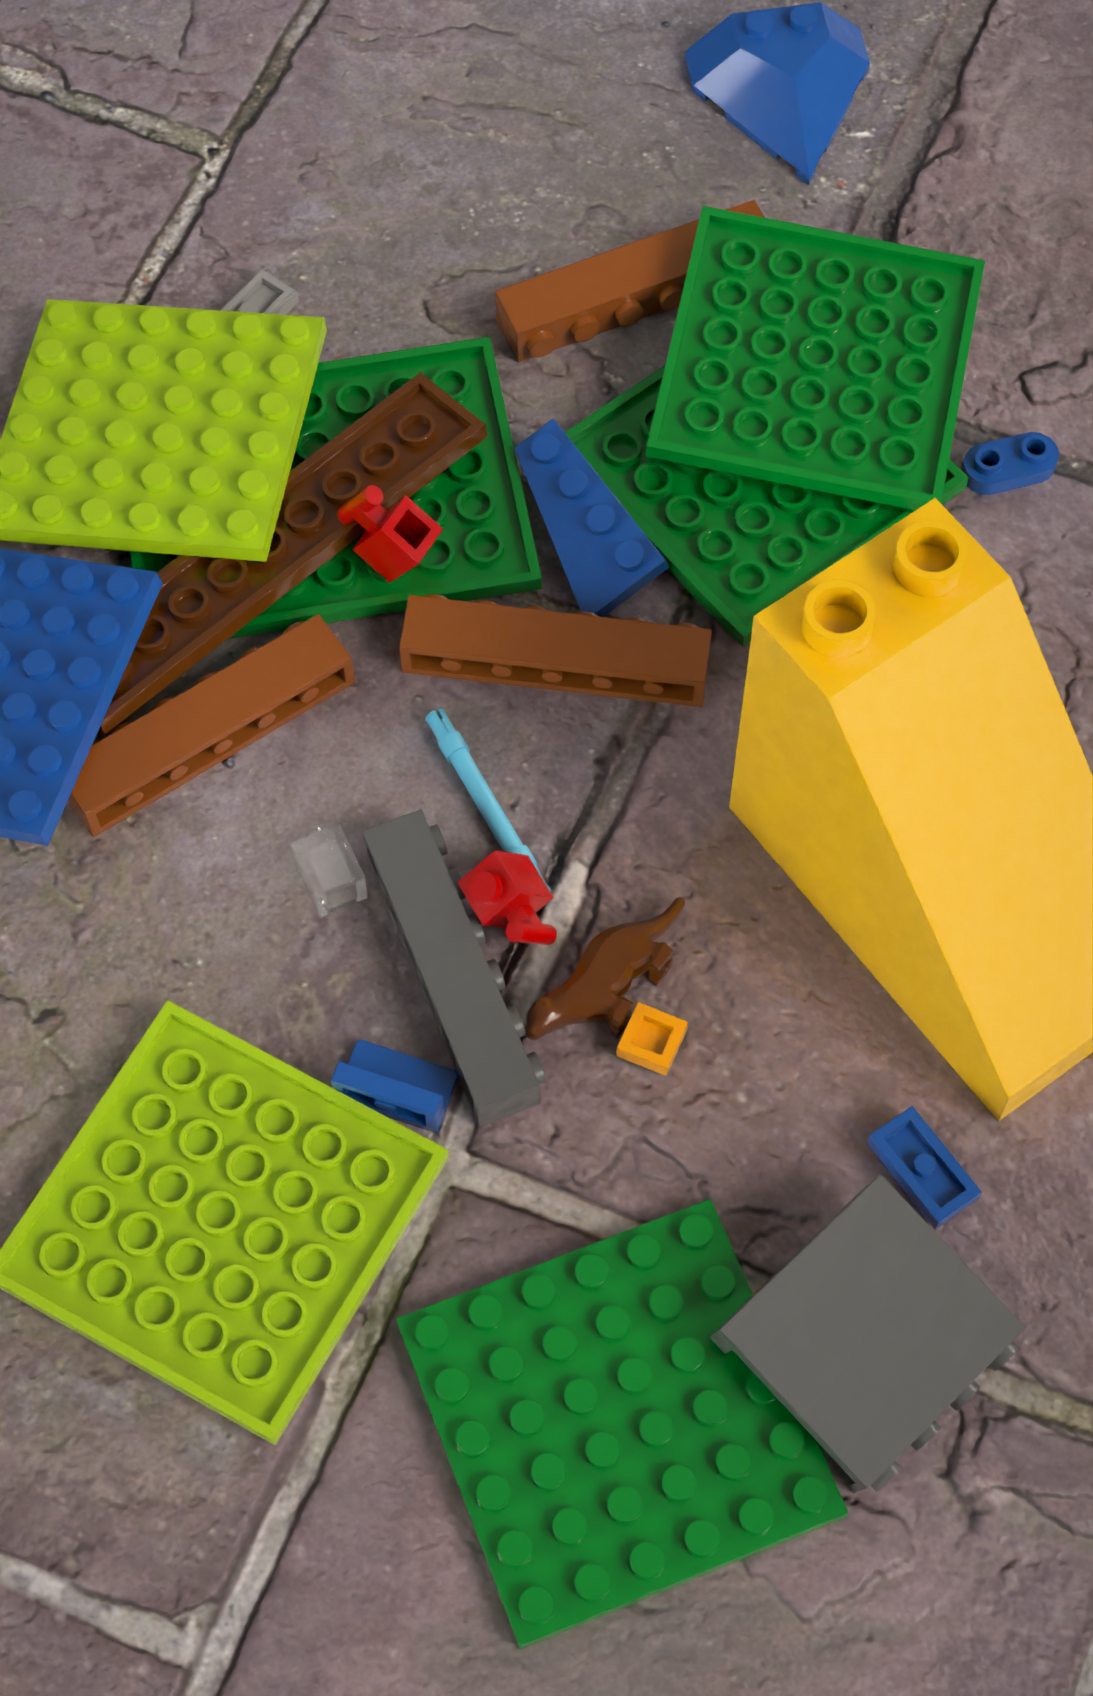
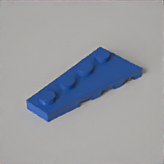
[514,418,669,617]

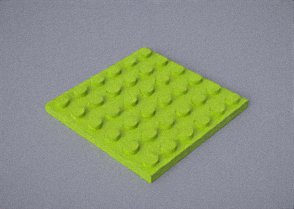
[0,299,327,562]
[0,1000,449,1445]

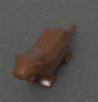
[525,897,685,1040]

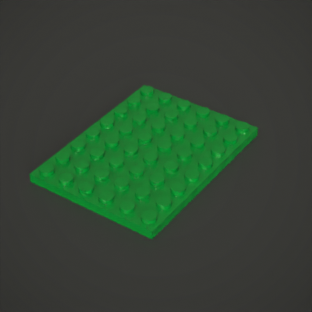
[130,337,542,639]

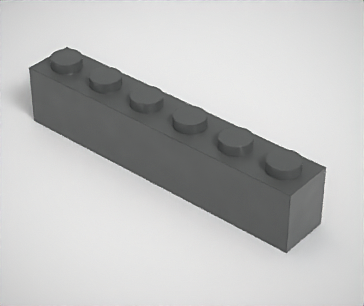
[362,809,546,1127]

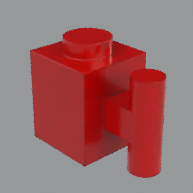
[337,485,443,583]
[457,850,557,945]

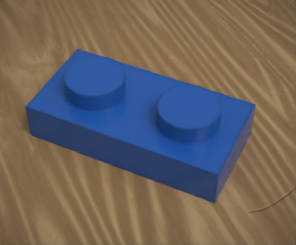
[867,1106,982,1230]

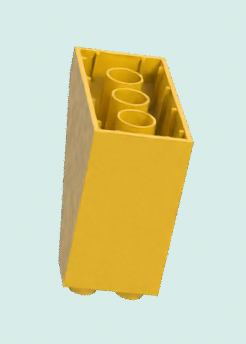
[729,498,1093,1121]

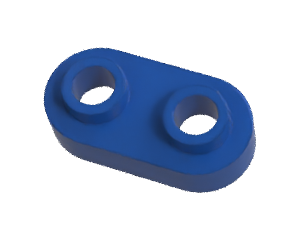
[962,432,1059,495]

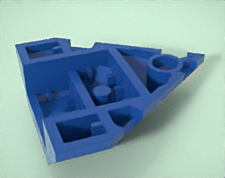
[685,2,870,185]

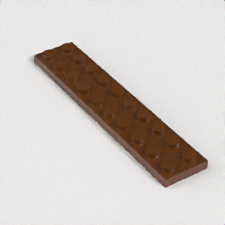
[99,372,487,735]

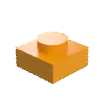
[616,1002,688,1076]

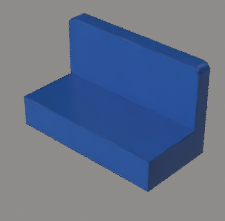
[331,1040,458,1134]

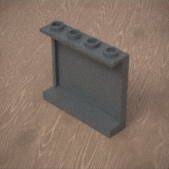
[710,1174,1026,1493]

